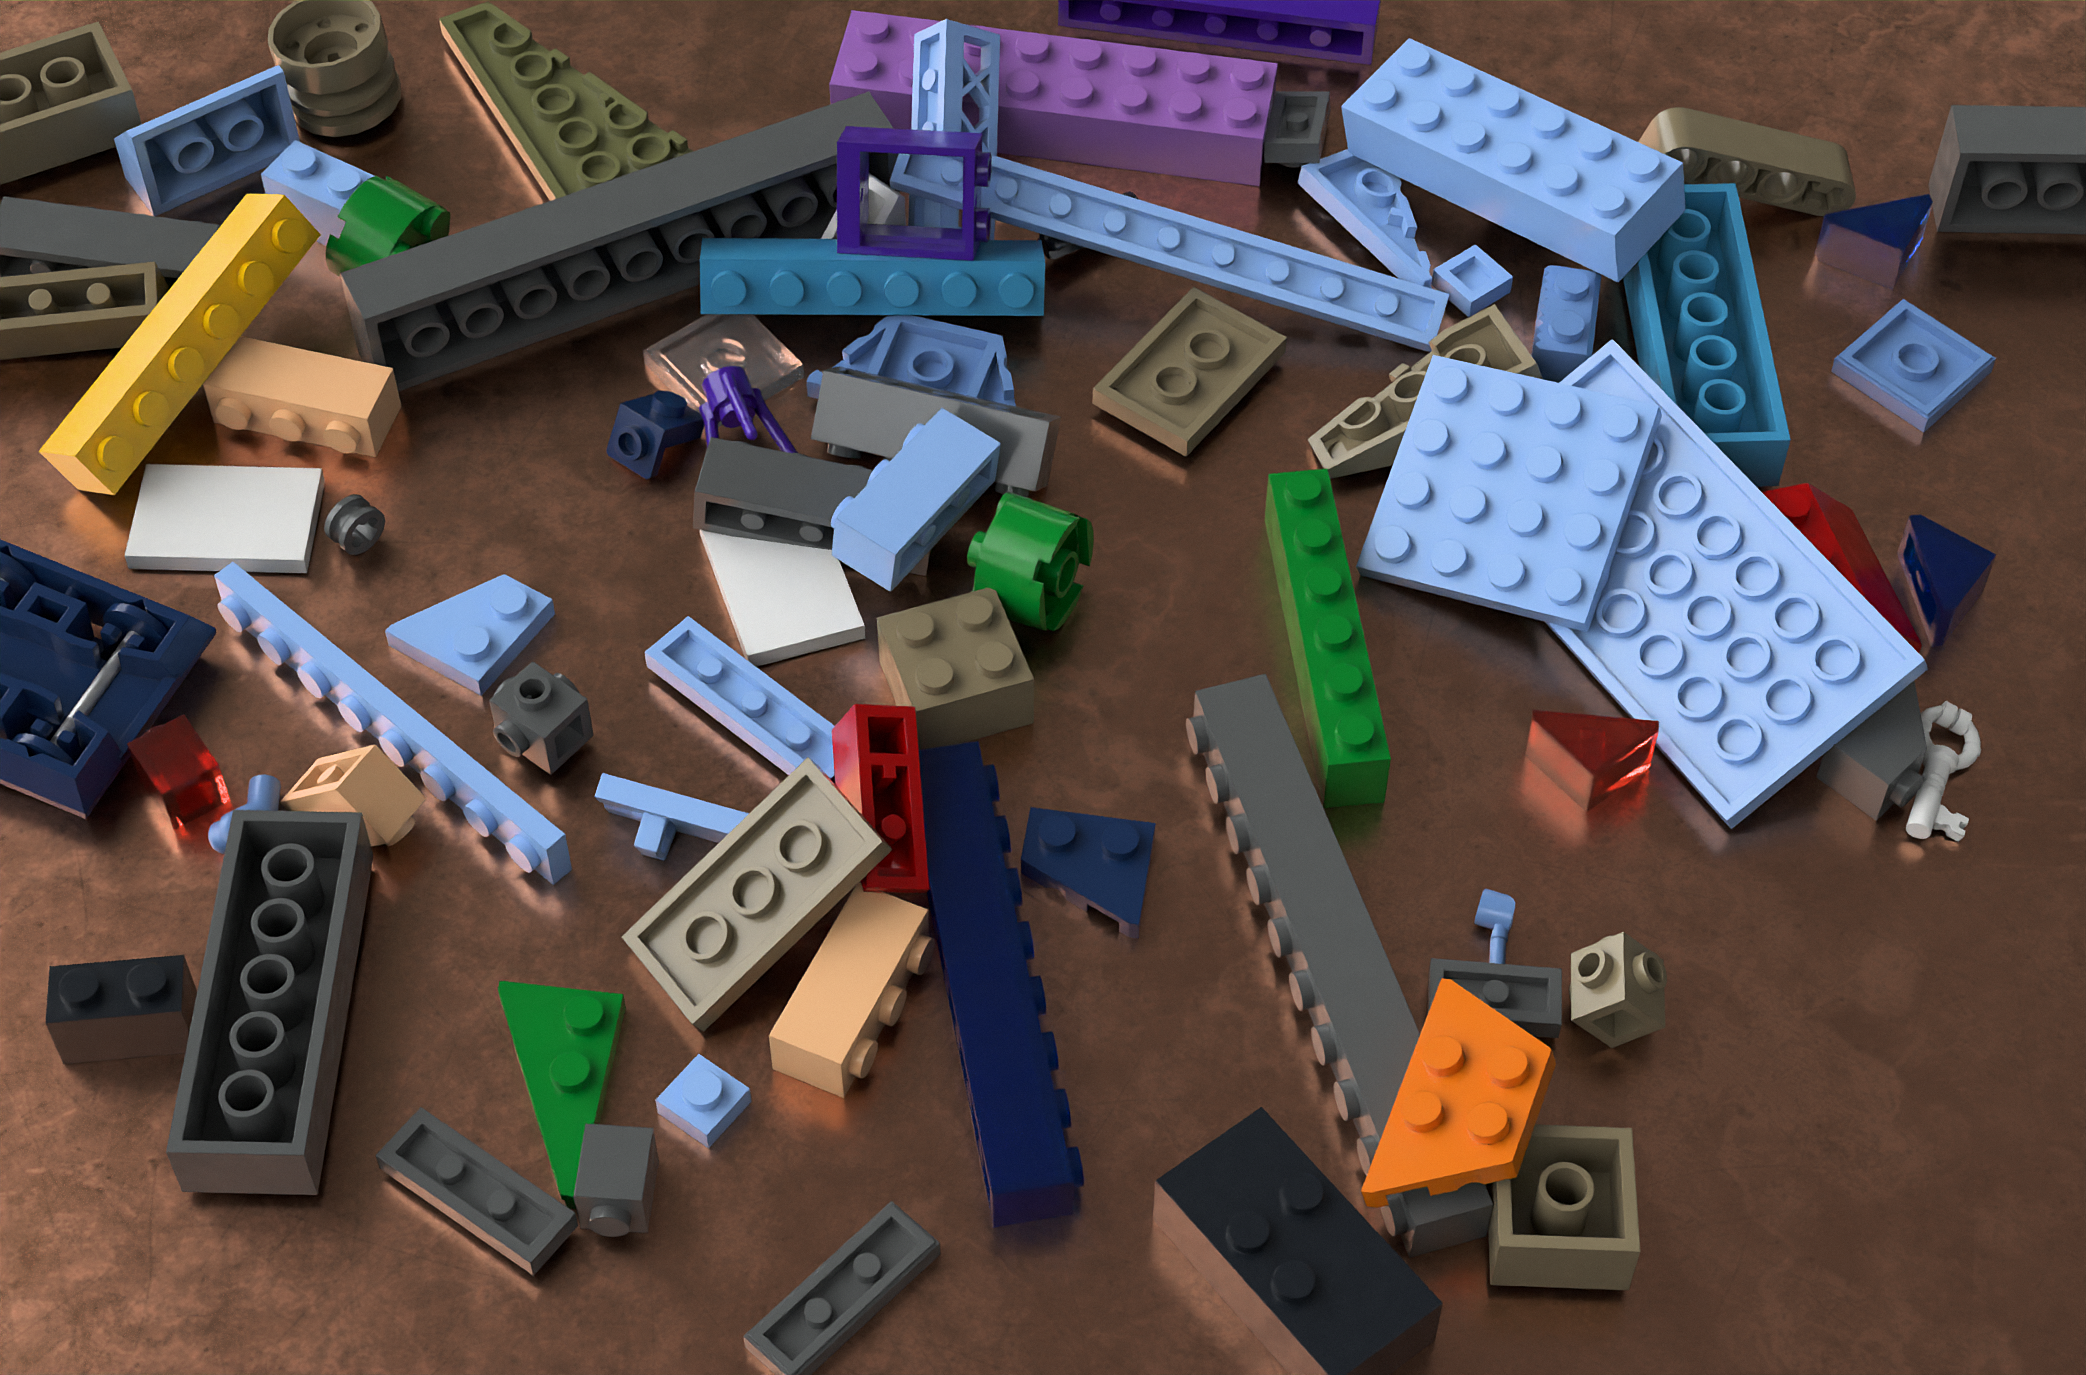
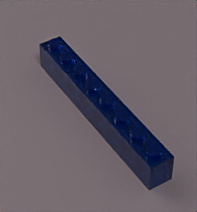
[919,741,1084,1228]

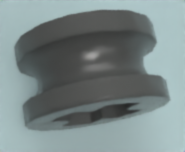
[324,494,385,555]

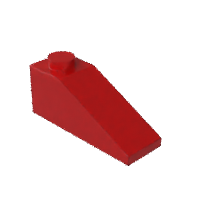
[832,704,929,893]

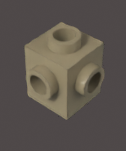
[1569,932,1667,1048]

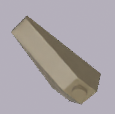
[1307,304,1543,479]

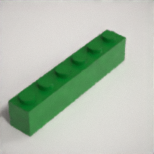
[1265,468,1391,808]

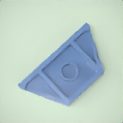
[806,315,1016,406]

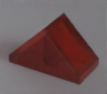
[1525,710,1659,812]

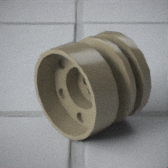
[268,0,401,137]

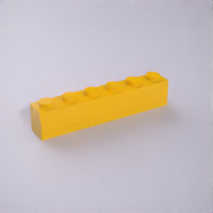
[39,193,321,495]

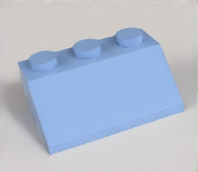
[114,65,300,216]

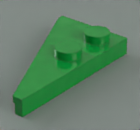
[498,981,626,1209]

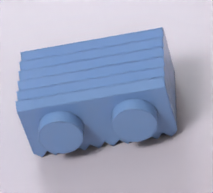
[1531,265,1601,383]

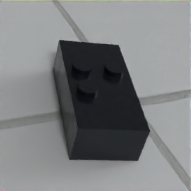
[1153,1107,1443,1375]

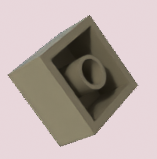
[877,587,1034,755]
[1486,1124,1640,1290]

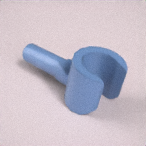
[1474,889,1516,964]

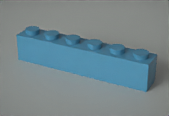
[700,238,1045,316]

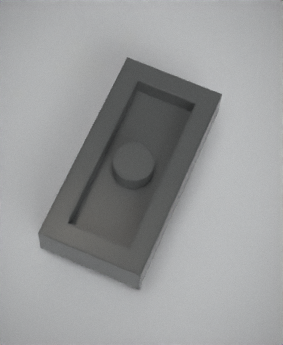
[1264,91,1331,167]
[1427,958,1562,1038]

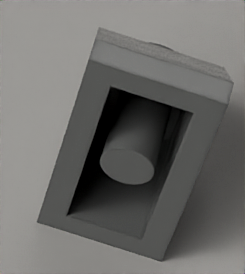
[1816,681,1927,821]

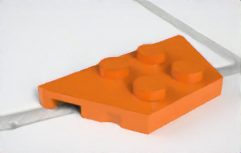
[1361,978,1556,1208]

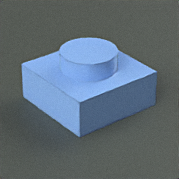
[1431,244,1513,317]
[656,1054,752,1148]

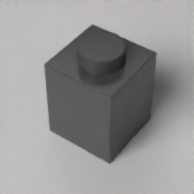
[573,1124,659,1237]

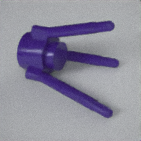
[699,366,798,453]

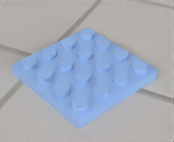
[1356,355,1662,632]

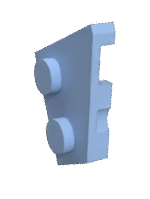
[385,574,555,696]

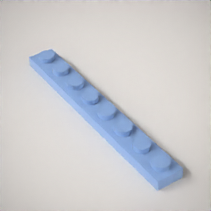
[214,562,572,885]

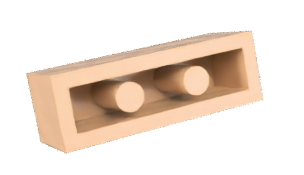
[203,336,401,457]
[769,883,935,1098]

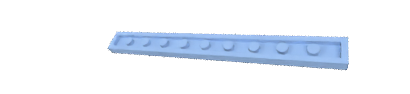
[890,154,1449,352]

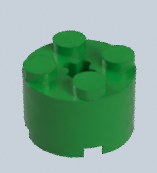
[325,176,451,278]
[967,492,1094,631]

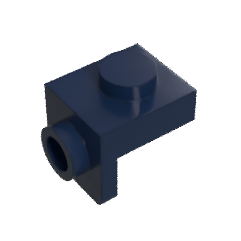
[606,391,705,479]

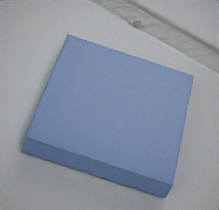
[1831,299,1996,433]

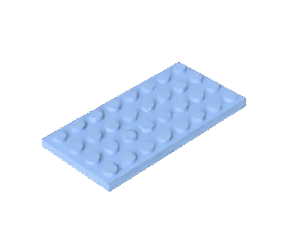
[1545,339,1928,829]

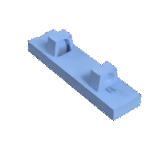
[594,773,749,861]

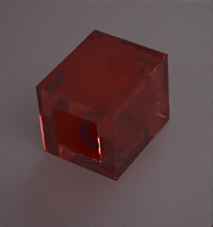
[127,714,230,830]

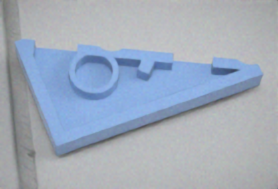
[1298,149,1433,289]

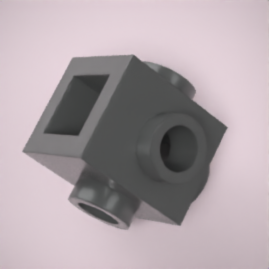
[489,661,594,775]

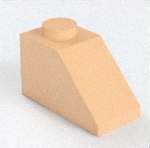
[280,744,426,847]

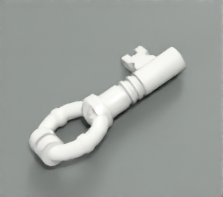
[1906,701,1981,842]

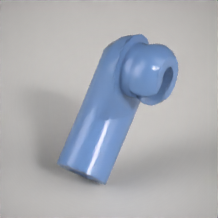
[208,774,281,854]

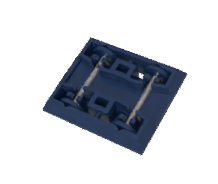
[0,539,216,819]

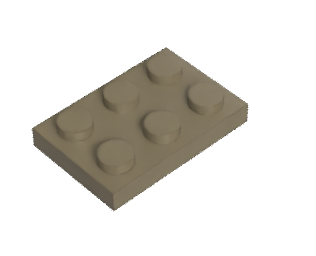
[1092,287,1287,457]

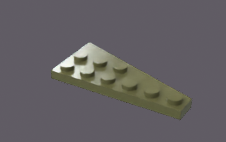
[439,1,694,201]

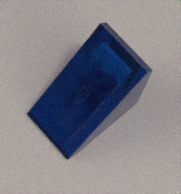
[1815,194,1933,290]
[1897,514,1996,647]

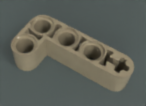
[1638,107,1856,217]

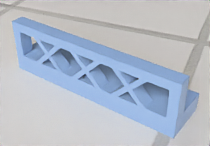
[908,19,1000,240]

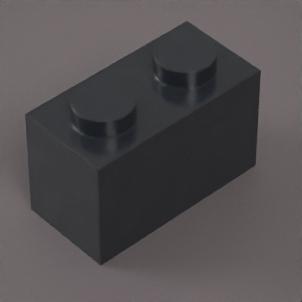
[45,955,197,1064]

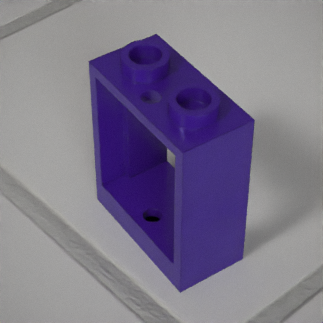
[837,126,992,261]

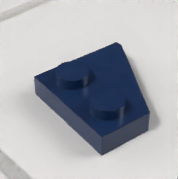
[1021,807,1156,939]

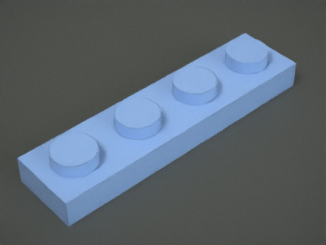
[645,616,835,784]

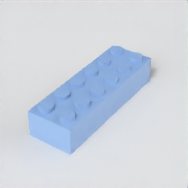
[1341,38,1685,282]

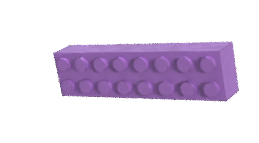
[829,10,1278,187]

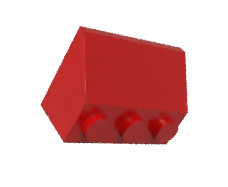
[1762,482,1922,653]

